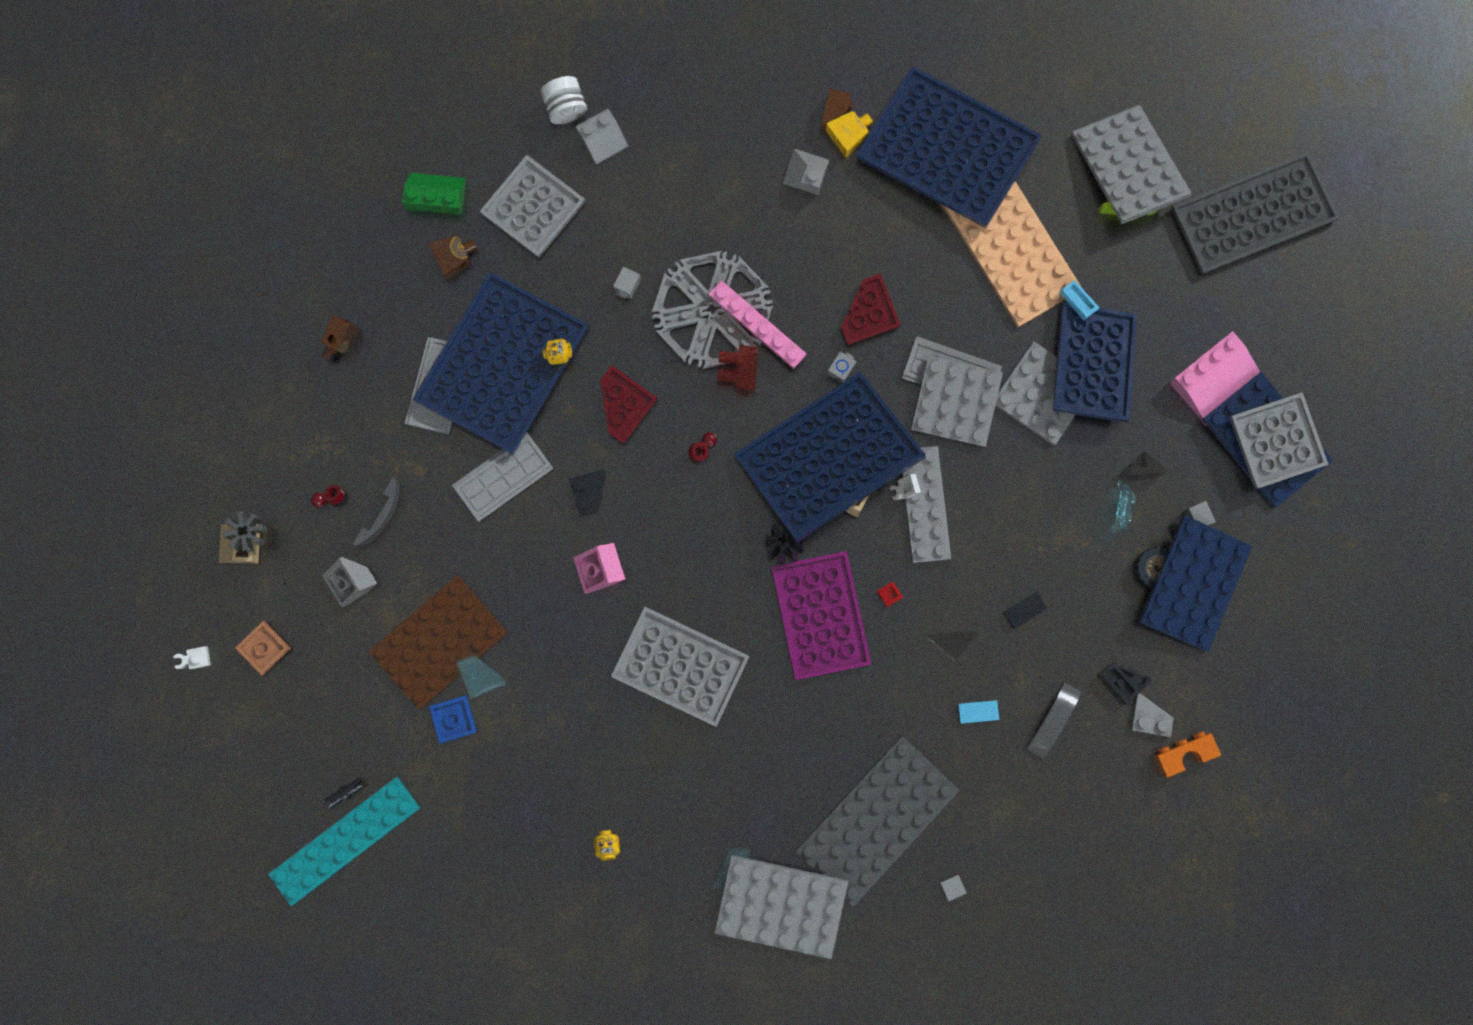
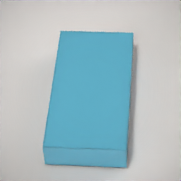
[1059,280,1099,321]
[958,700,999,723]

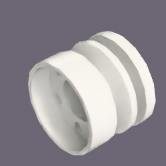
[540,76,587,124]

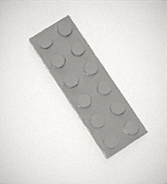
[902,446,951,564]

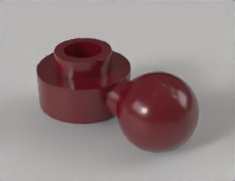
[688,432,717,461]
[311,485,345,508]

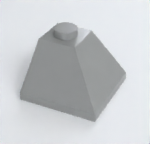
[783,149,830,195]
[322,557,377,608]

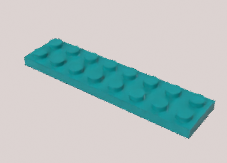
[268,777,421,906]

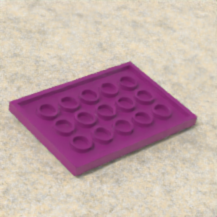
[771,551,871,680]

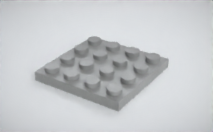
[480,155,586,258]
[995,342,1075,446]
[911,356,1003,447]
[1229,392,1328,489]

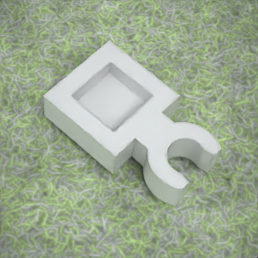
[890,474,921,500]
[173,646,211,669]

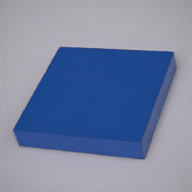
[428,695,478,744]

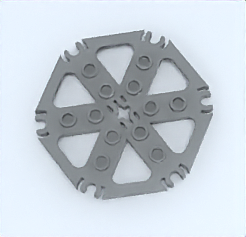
[652,251,773,369]

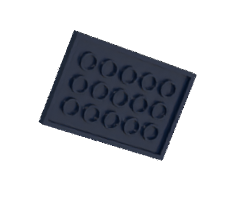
[1052,302,1137,423]
[1202,372,1333,508]
[1138,515,1252,652]

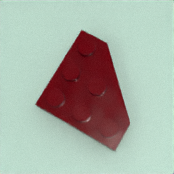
[841,274,901,346]
[600,365,658,444]

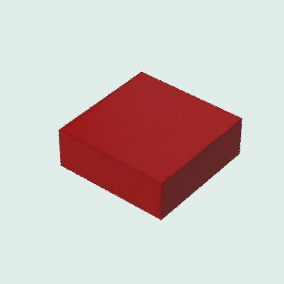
[876,581,903,608]

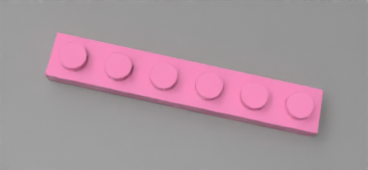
[709,280,806,369]

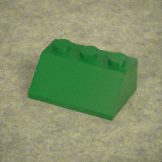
[402,173,466,215]

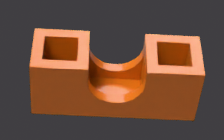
[1153,731,1221,778]

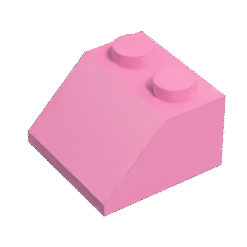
[573,543,625,594]

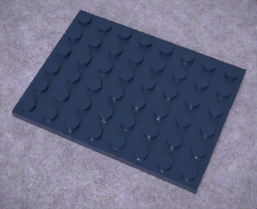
[856,66,1042,229]
[413,272,589,455]
[734,372,926,542]

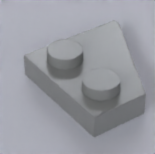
[1131,693,1174,737]

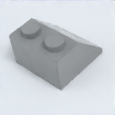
[576,109,628,165]

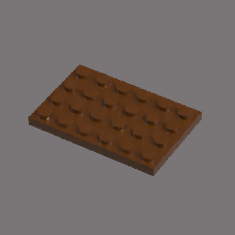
[369,575,508,710]

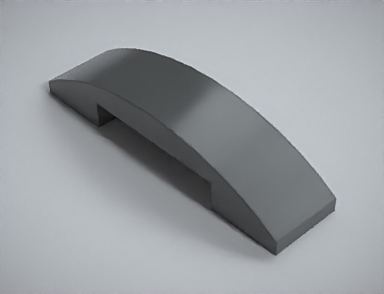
[353,477,400,548]
[1026,682,1081,759]

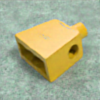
[825,111,873,158]

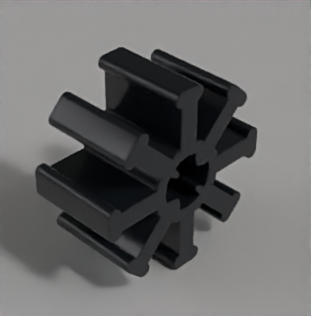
[765,524,804,565]

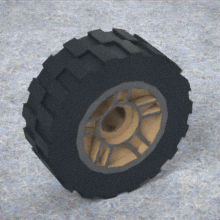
[1134,547,1168,590]

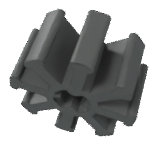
[223,511,267,553]

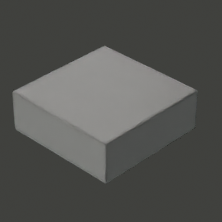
[940,874,966,901]

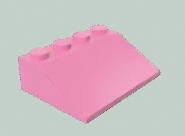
[1169,331,1260,426]

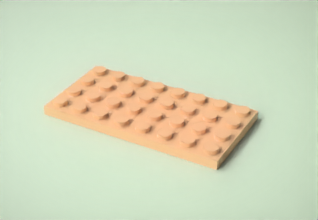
[942,182,1082,328]

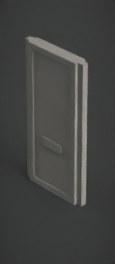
[902,336,1002,385]
[404,337,453,435]
[452,433,554,522]

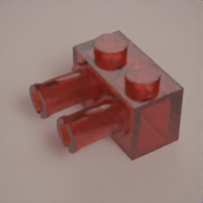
[717,345,758,390]

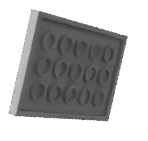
[1072,105,1191,224]
[611,607,750,727]
[715,855,848,959]

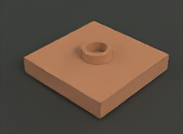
[235,621,291,676]

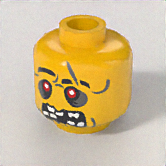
[543,339,572,365]
[593,830,620,861]

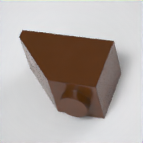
[820,89,854,131]

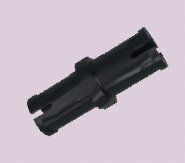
[325,777,365,809]

